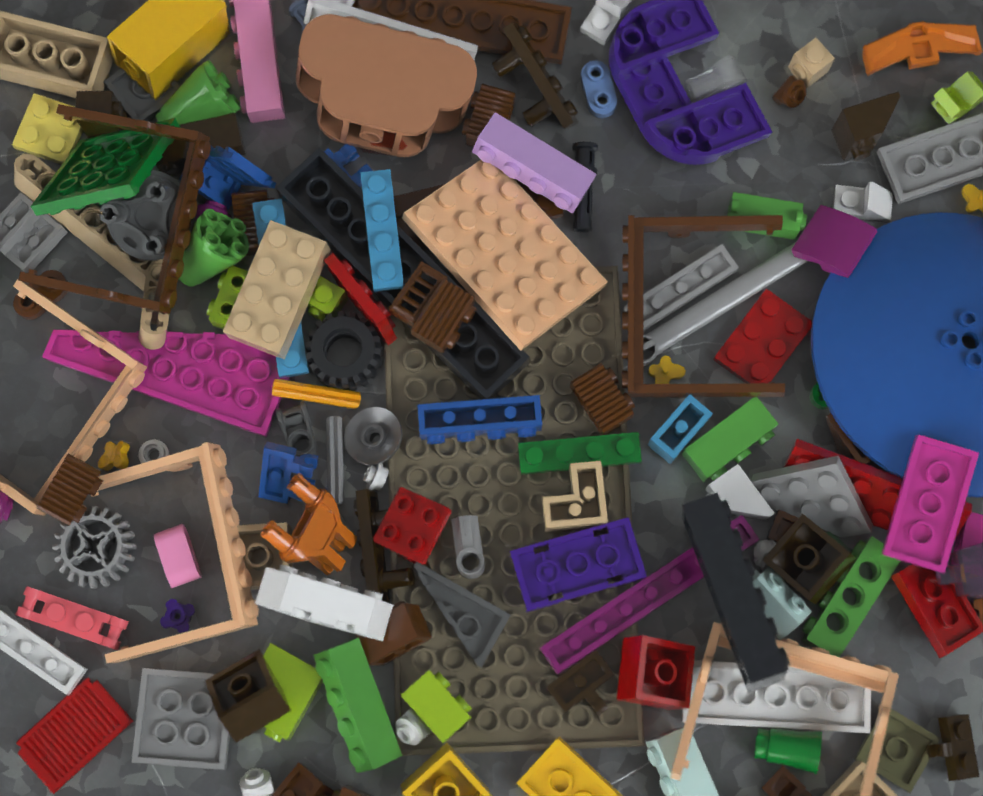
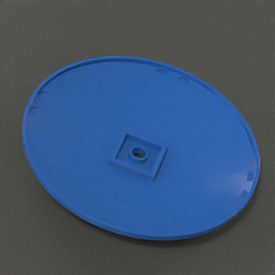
[811,212,983,498]

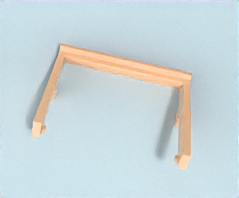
[0,279,147,516]
[91,442,259,663]
[671,622,899,796]

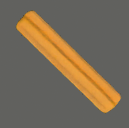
[272,379,361,409]

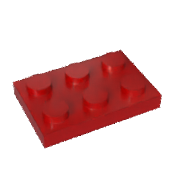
[324,253,397,346]
[713,288,812,383]
[891,564,983,658]

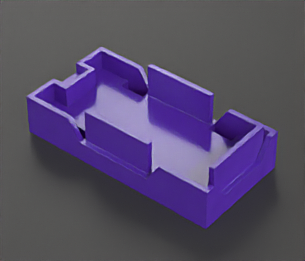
[510,517,647,613]

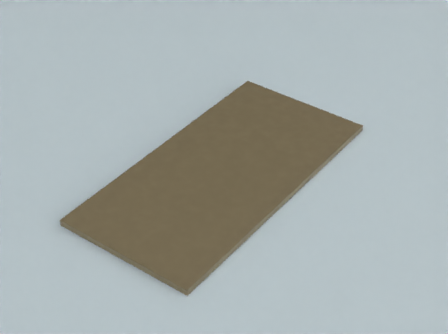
[383,266,645,756]

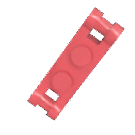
[15,586,129,650]

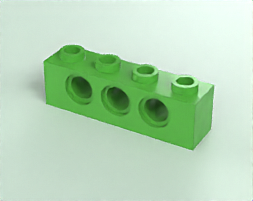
[801,536,901,657]

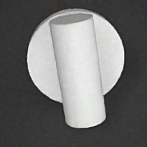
[396,708,432,746]
[240,768,275,796]

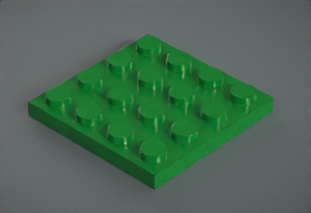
[31,118,181,216]

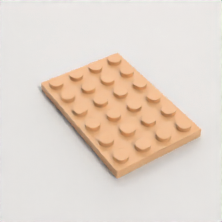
[402,160,608,351]

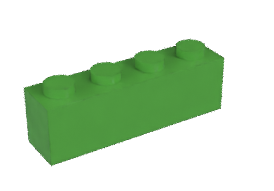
[313,638,403,773]

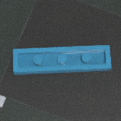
[360,169,404,292]

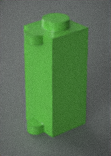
[727,192,807,240]

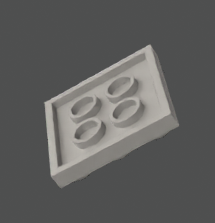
[131,668,230,770]

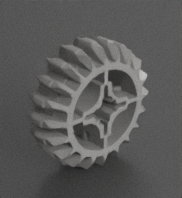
[52,506,137,589]

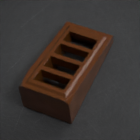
[389,262,448,327]

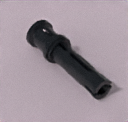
[572,141,598,233]

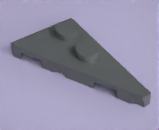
[414,562,511,668]

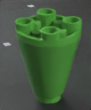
[156,60,241,125]
[179,209,249,287]

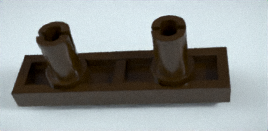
[492,22,578,129]
[353,489,415,603]

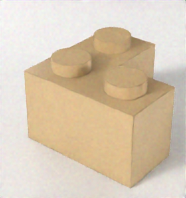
[542,461,608,532]

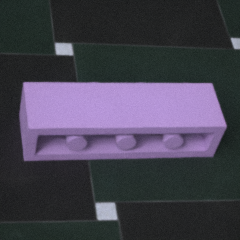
[472,112,597,214]

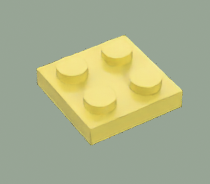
[12,93,83,165]

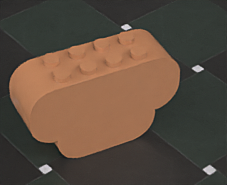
[296,14,477,157]

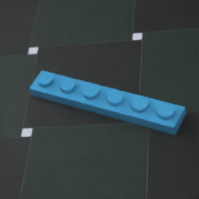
[252,198,310,378]

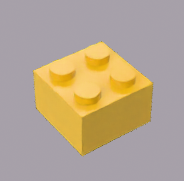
[400,742,492,796]

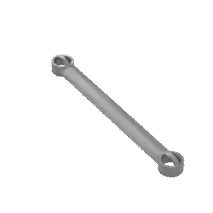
[643,241,808,366]

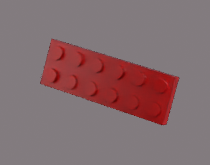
[783,439,973,541]

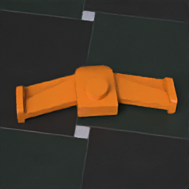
[862,21,983,76]

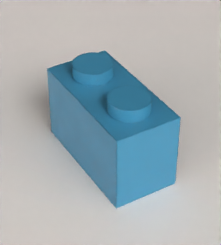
[648,394,713,464]

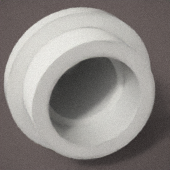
[754,540,777,571]

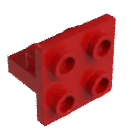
[373,487,452,565]

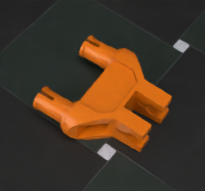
[260,473,357,575]

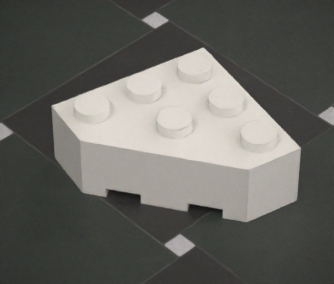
[255,565,393,641]

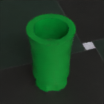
[754,728,822,775]

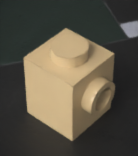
[788,37,835,88]

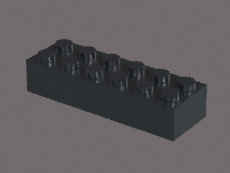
[682,492,790,693]

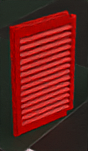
[16,677,134,794]

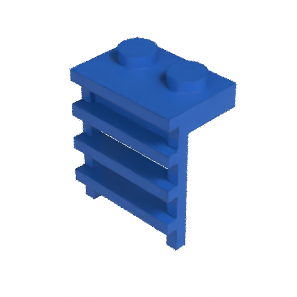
[179,146,277,210]

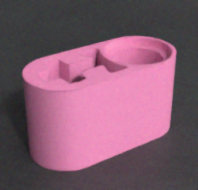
[154,524,202,588]

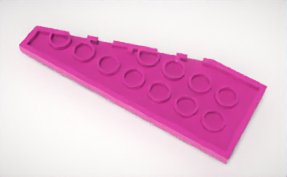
[42,330,290,437]

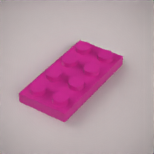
[881,434,979,573]

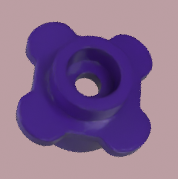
[160,599,195,633]

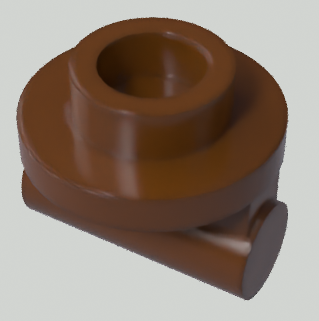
[772,75,806,108]

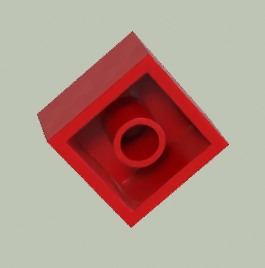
[616,635,696,710]

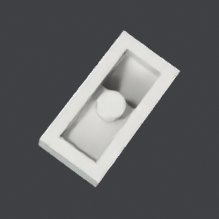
[580,0,634,46]
[832,181,893,223]

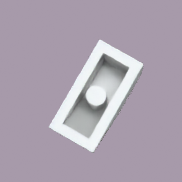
[705,464,775,521]

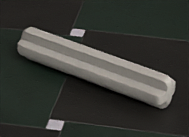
[326,416,344,505]

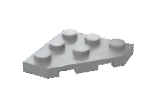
[751,456,873,538]

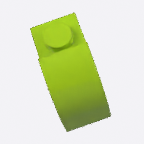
[931,72,983,124]

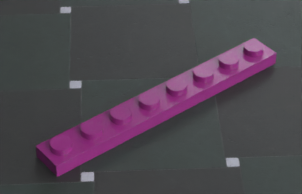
[540,515,760,675]

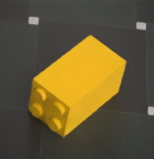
[107,0,230,101]

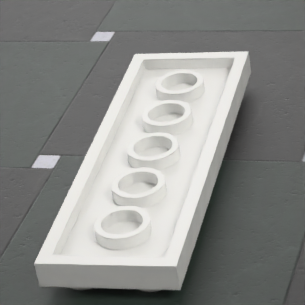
[682,660,871,733]

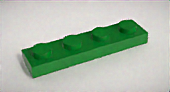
[518,432,642,475]

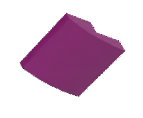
[791,205,877,278]

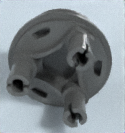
[100,170,195,261]

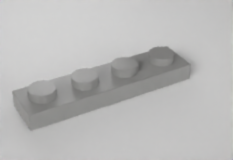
[624,244,739,330]

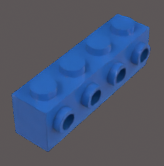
[417,395,542,444]

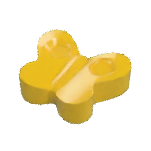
[961,184,983,213]
[648,355,686,384]
[98,440,130,471]

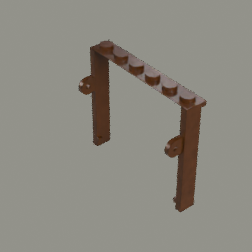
[18,104,211,314]
[622,215,785,399]

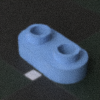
[581,60,617,118]

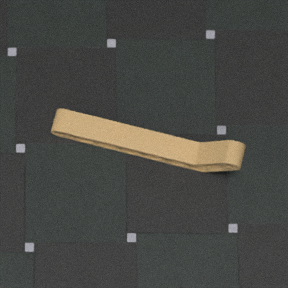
[14,154,169,350]

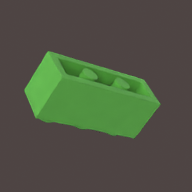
[682,397,778,483]

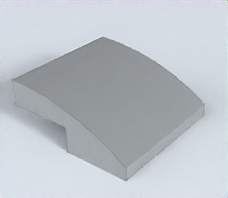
[0,192,68,273]

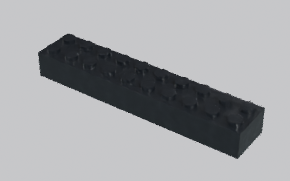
[276,147,530,400]

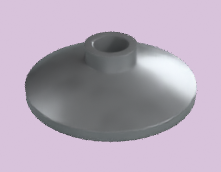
[344,407,402,465]

